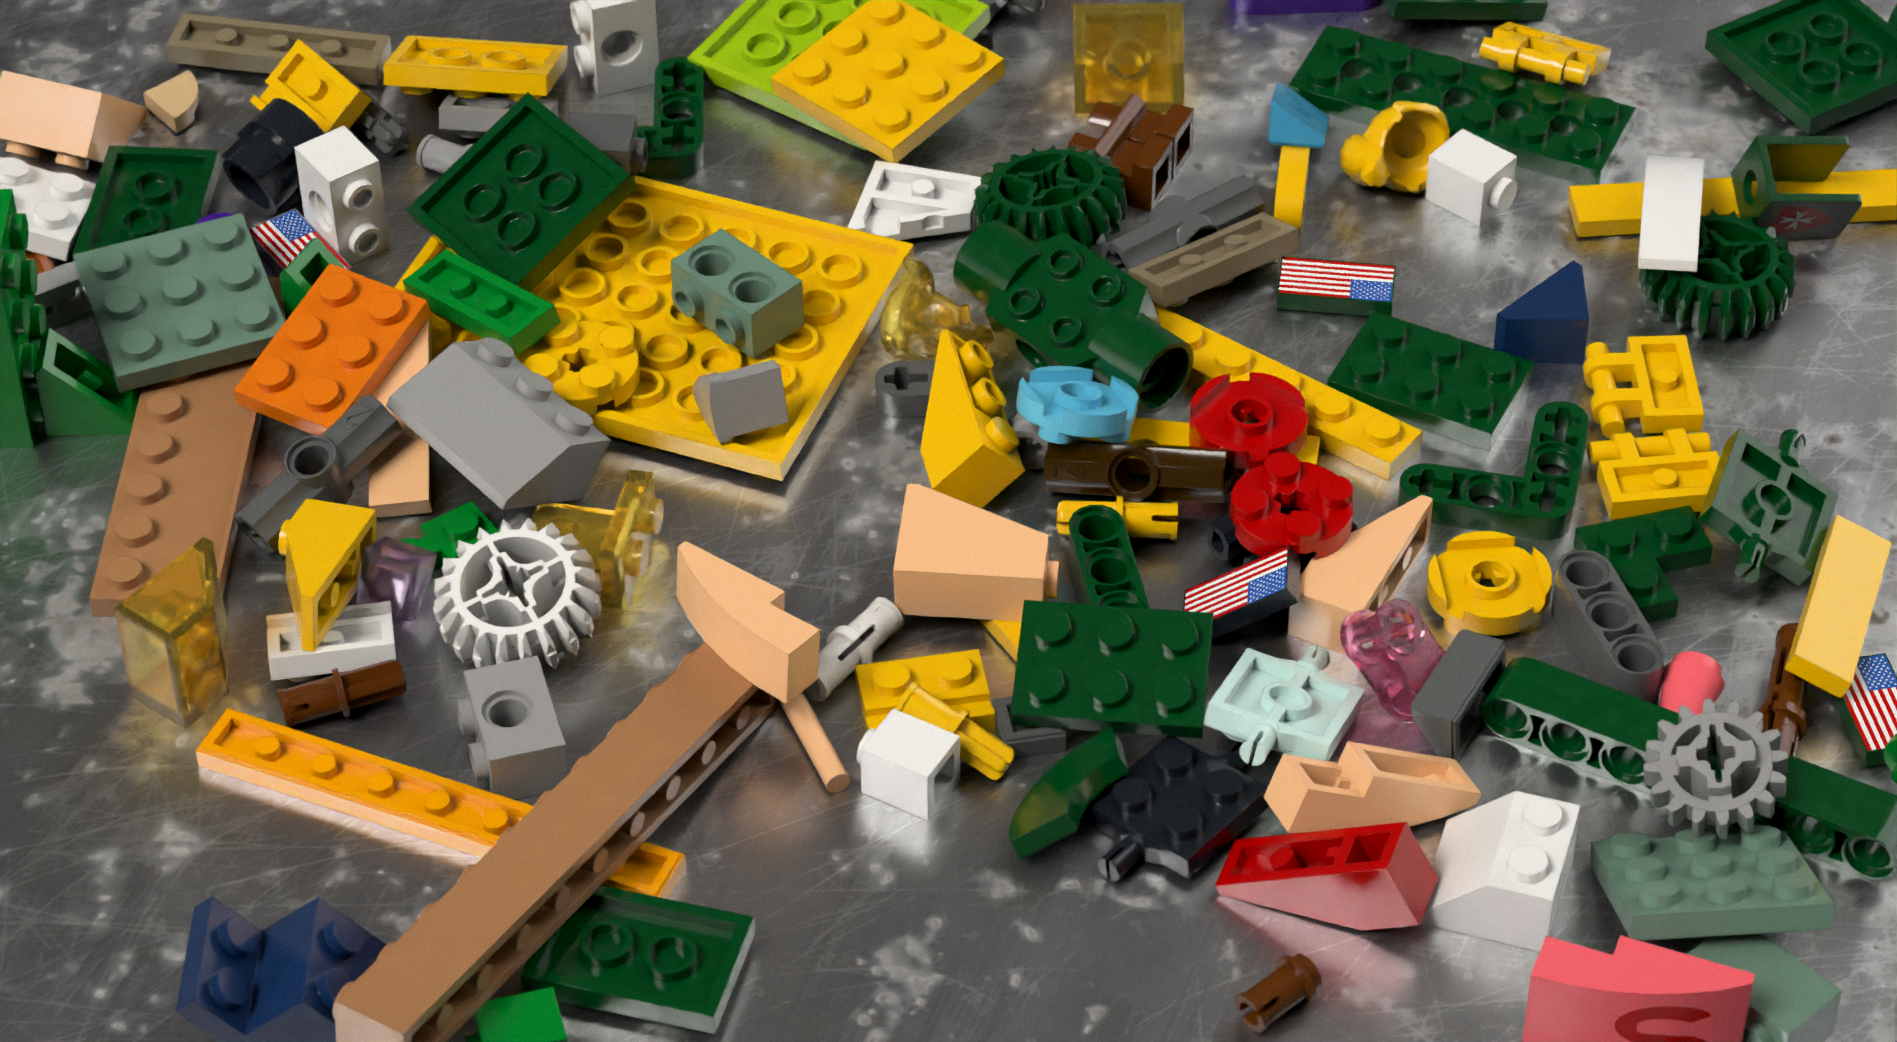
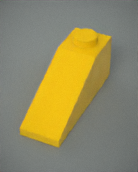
[278,498,377,652]

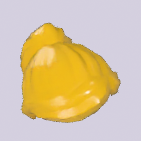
[1339,101,1450,193]

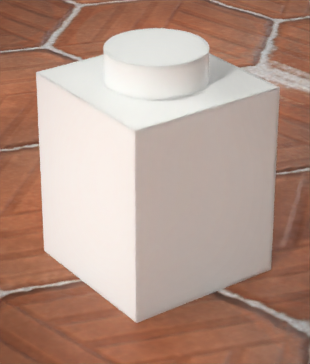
[1425,129,1518,227]
[856,708,960,821]

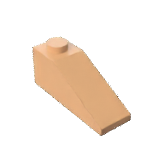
[1287,495,1433,659]

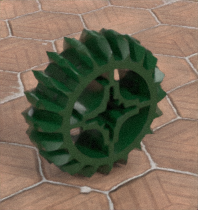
[974,145,1127,250]
[1639,208,1797,341]

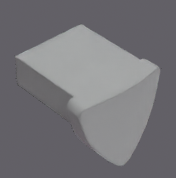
[692,360,789,444]

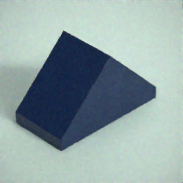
[1493,260,1589,364]

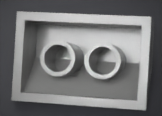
[386,337,611,510]

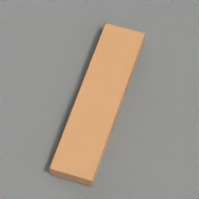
[369,318,432,518]

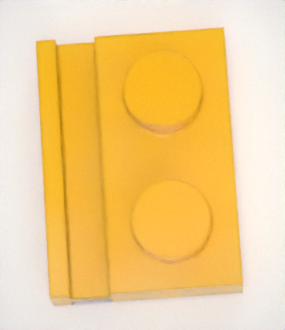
[249,39,372,133]
[855,649,995,732]

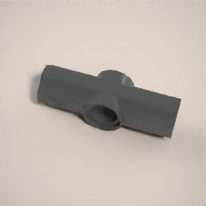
[1101,175,1265,274]
[234,394,403,555]

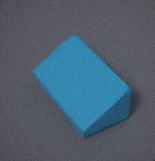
[1268,82,1330,148]

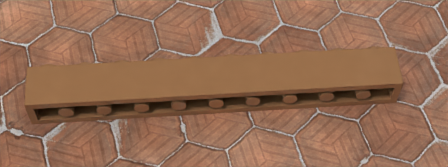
[332,642,777,1042]

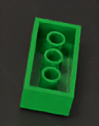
[0,189,46,448]

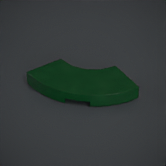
[1009,726,1129,859]

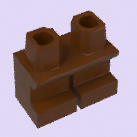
[1067,93,1194,212]

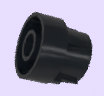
[221,98,325,215]

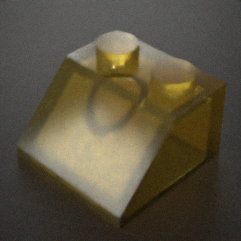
[1072,3,1184,115]
[114,537,230,730]

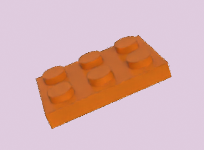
[233,263,432,435]

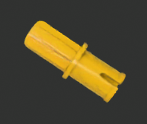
[1056,496,1178,541]
[894,681,1016,781]

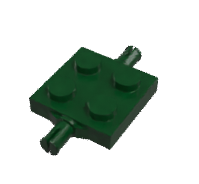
[1698,428,1839,586]

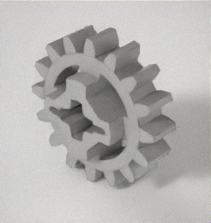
[1644,699,1788,839]

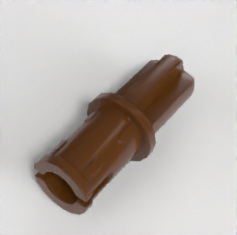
[277,659,407,728]

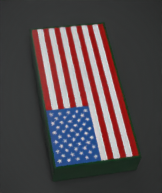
[1276,256,1396,317]
[1830,653,1897,767]

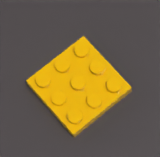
[771,0,1005,163]

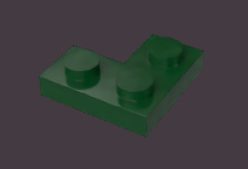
[1574,505,1713,623]

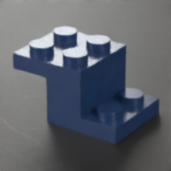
[175,896,386,1042]

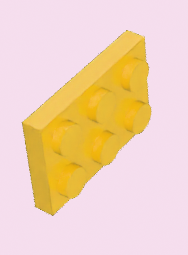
[384,35,568,101]

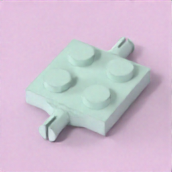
[1203,645,1366,766]

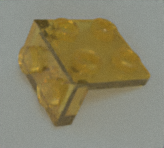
[511,469,664,610]

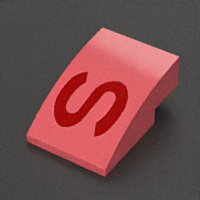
[1522,935,1756,1042]

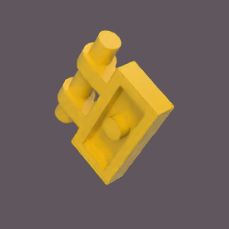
[1479,22,1611,86]
[1583,335,1704,438]
[1588,428,1720,520]

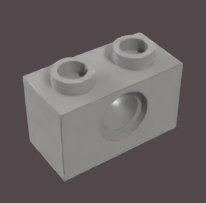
[455,655,569,800]

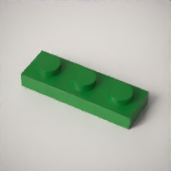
[402,249,561,356]

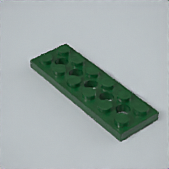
[1288,25,1636,185]

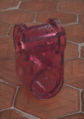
[1340,598,1446,724]

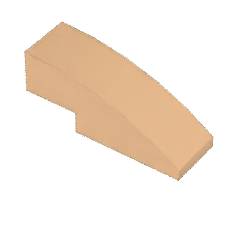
[676,541,820,704]
[1263,741,1482,833]

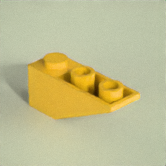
[920,328,1024,509]

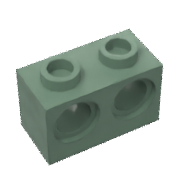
[670,228,804,359]

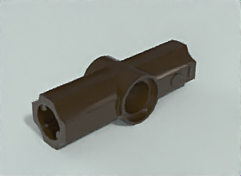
[1044,439,1232,503]

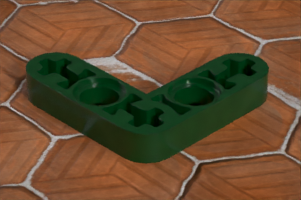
[636,57,705,179]
[1398,401,1589,540]

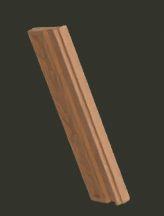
[89,277,285,619]

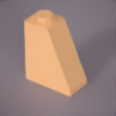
[893,484,1060,622]

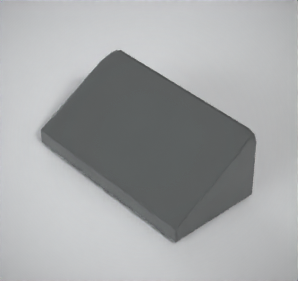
[1410,630,1506,762]

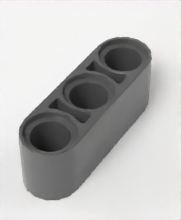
[1551,550,1666,705]

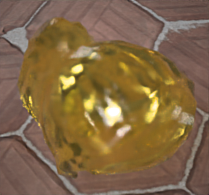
[880,256,994,360]

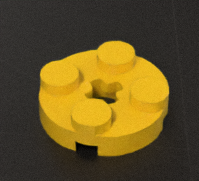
[520,315,640,416]
[1426,531,1552,636]

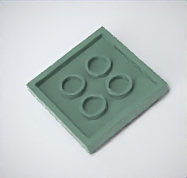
[73,213,285,393]
[1591,825,1834,941]

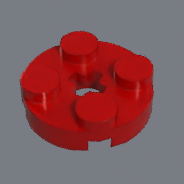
[1189,372,1308,475]
[1230,452,1353,560]

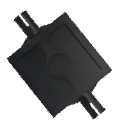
[1087,736,1269,882]

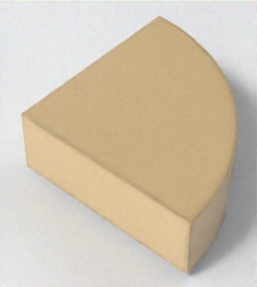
[143,70,200,133]

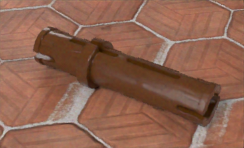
[1758,623,1809,757]

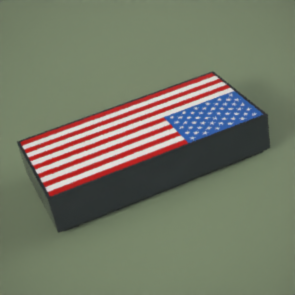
[1183,545,1301,639]

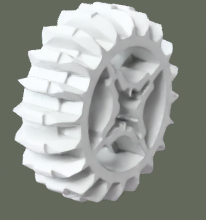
[433,517,602,670]

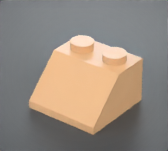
[0,70,148,171]

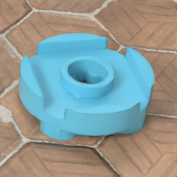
[1016,366,1138,444]

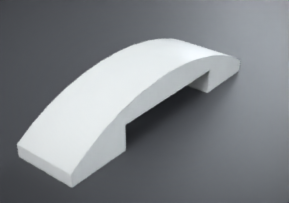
[1638,156,1704,272]

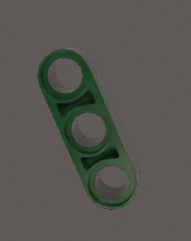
[1069,505,1149,609]

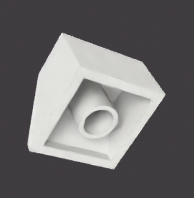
[1420,791,1581,952]

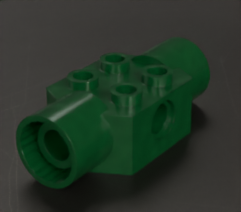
[953,220,1194,414]

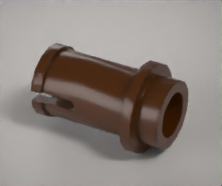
[1234,954,1322,1033]

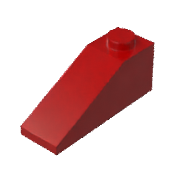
[1215,822,1438,931]

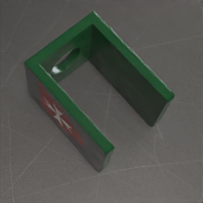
[1731,135,1862,239]

